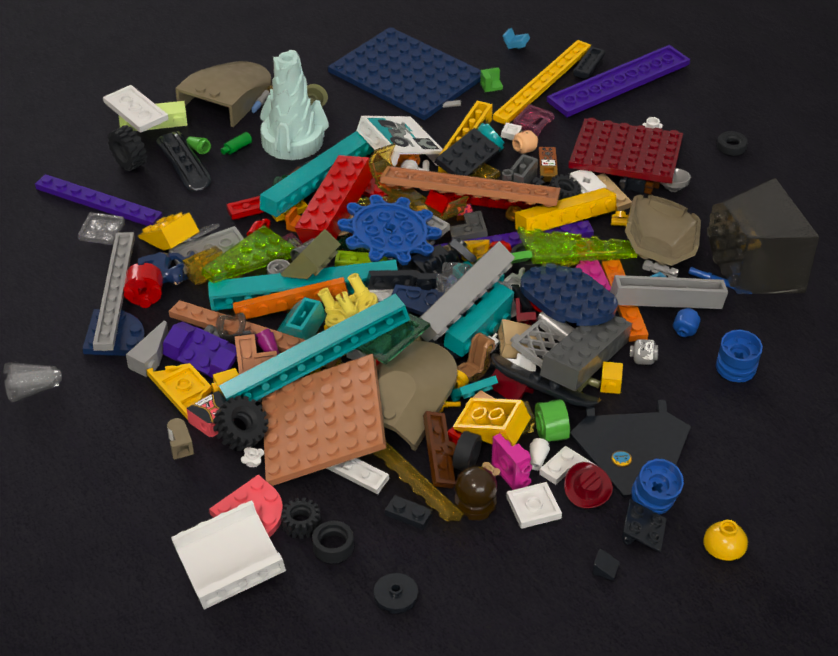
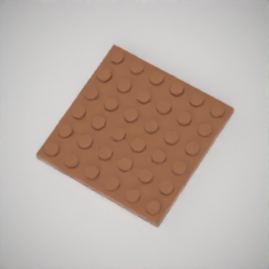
[262,353,386,486]

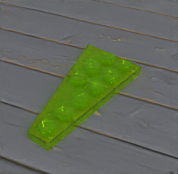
[201,225,296,283]
[517,226,638,264]

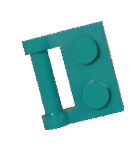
[450,375,498,402]

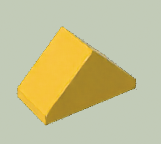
[462,240,490,263]

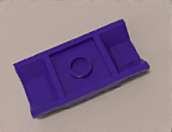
[163,321,237,378]

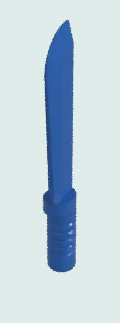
[688,267,752,294]

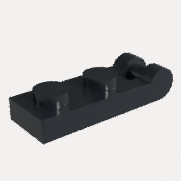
[365,270,420,290]

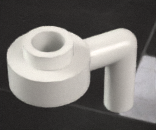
[401,160,429,171]

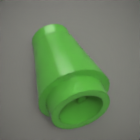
[186,136,211,154]

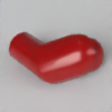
[247,218,271,239]

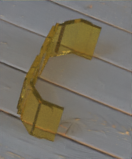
[369,143,469,220]

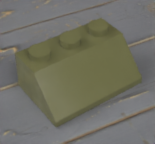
[281,229,341,279]

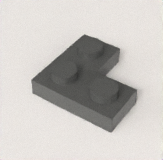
[449,211,488,240]

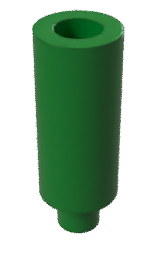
[221,132,252,155]

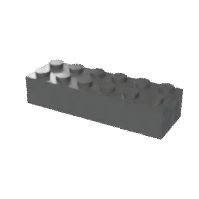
[540,316,632,391]

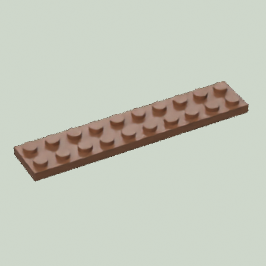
[380,166,561,207]

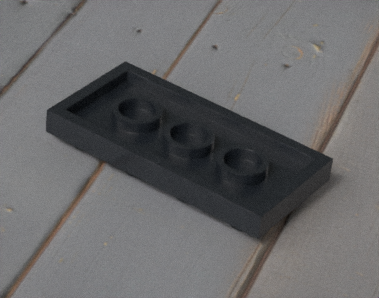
[434,128,500,176]

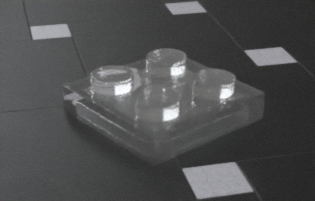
[78,212,124,245]

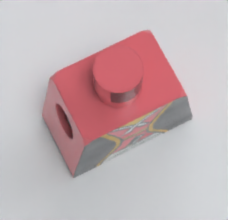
[186,390,226,437]

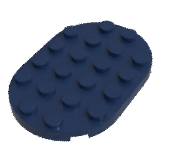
[520,263,618,326]

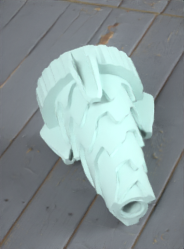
[260,50,329,160]

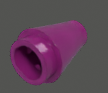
[255,329,280,355]

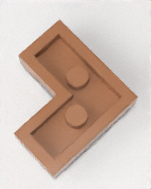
[235,334,277,375]

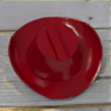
[564,462,613,508]

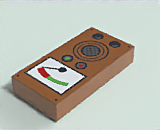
[538,147,557,166]

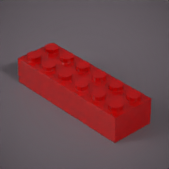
[294,155,375,243]

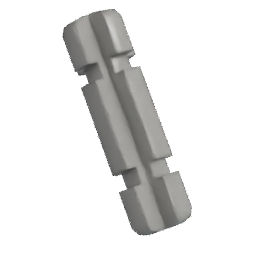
[643,259,679,278]

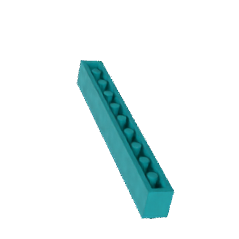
[260,131,375,217]
[208,260,398,311]
[219,293,410,401]

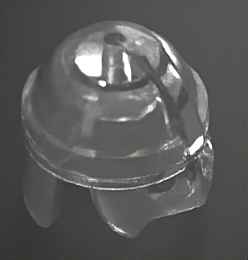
[434,262,471,292]

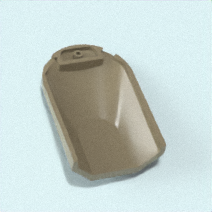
[625,195,701,266]
[377,341,458,451]

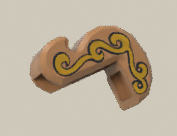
[457,332,495,382]

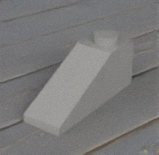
[126,321,168,377]

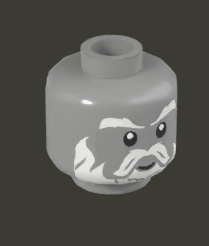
[630,339,658,365]

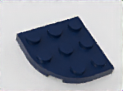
[82,309,145,356]

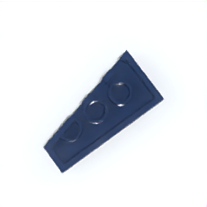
[391,284,469,326]

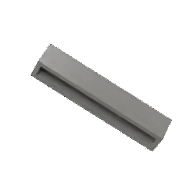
[610,275,728,309]

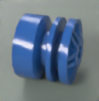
[716,330,763,383]
[631,459,684,515]

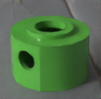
[535,399,570,442]

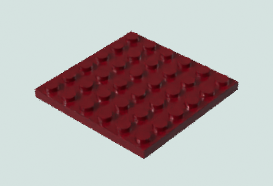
[568,118,683,184]

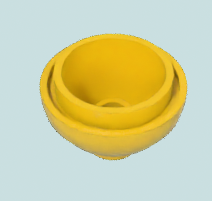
[703,520,748,561]

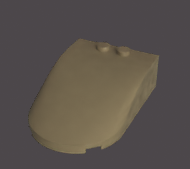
[175,61,272,127]

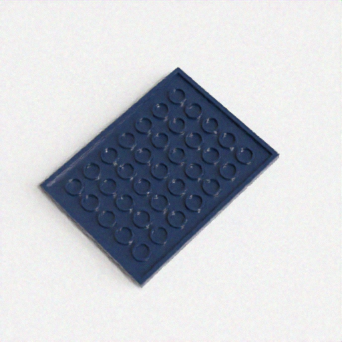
[328,27,481,120]

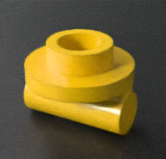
[611,211,628,226]

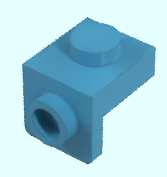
[503,28,530,49]

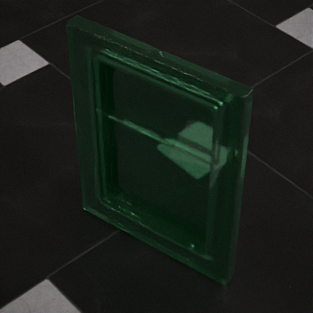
[356,313,431,364]

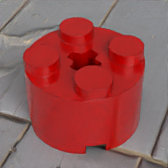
[124,263,163,308]

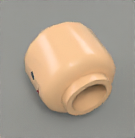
[512,130,538,154]

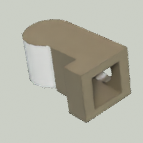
[167,418,194,459]

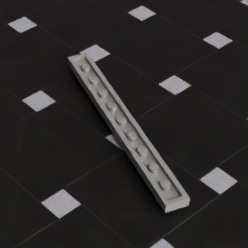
[93,232,135,351]

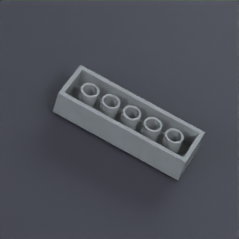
[411,241,515,342]

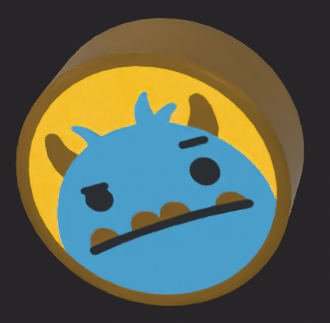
[611,451,632,467]

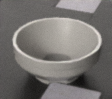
[660,168,691,192]

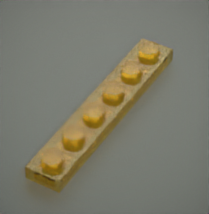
[373,442,463,521]

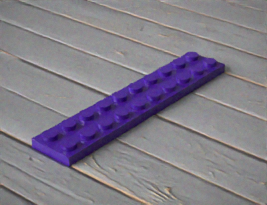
[547,45,690,117]

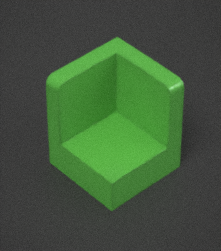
[480,68,503,92]

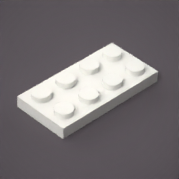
[103,85,168,133]

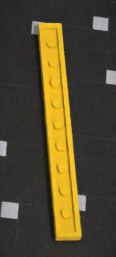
[493,40,591,125]

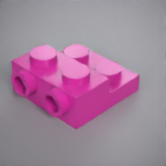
[491,433,532,490]

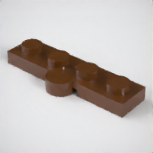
[423,411,456,488]

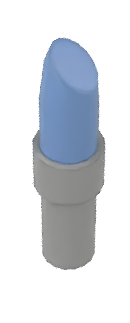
[252,90,270,113]

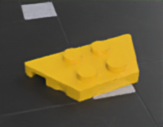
[147,363,212,419]

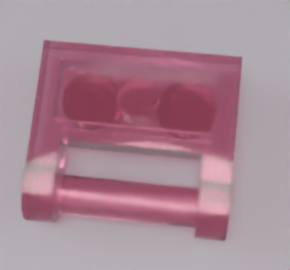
[513,104,555,136]

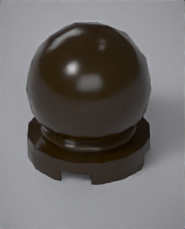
[455,465,497,520]

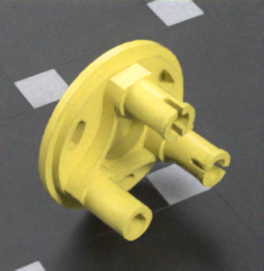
[318,273,379,328]

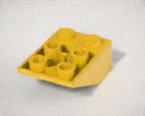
[138,212,200,251]

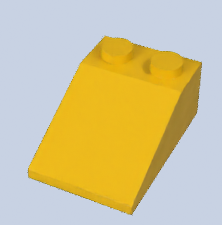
[453,398,531,446]

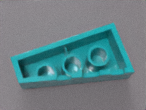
[444,282,514,357]

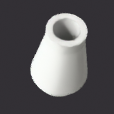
[530,438,550,470]

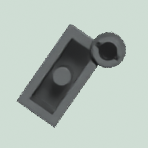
[502,154,538,184]

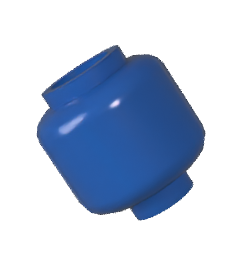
[673,308,701,337]

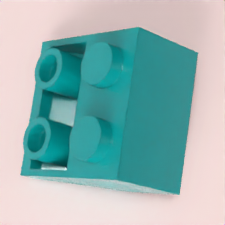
[277,297,327,340]

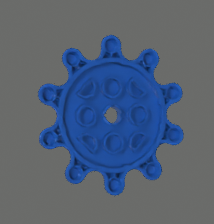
[337,194,442,265]

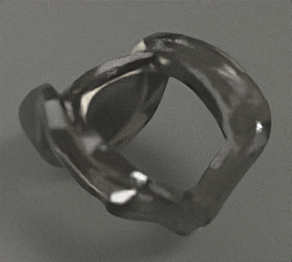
[216,313,246,346]

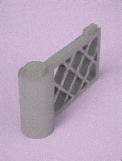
[510,311,575,368]

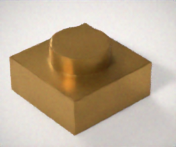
[540,166,558,182]

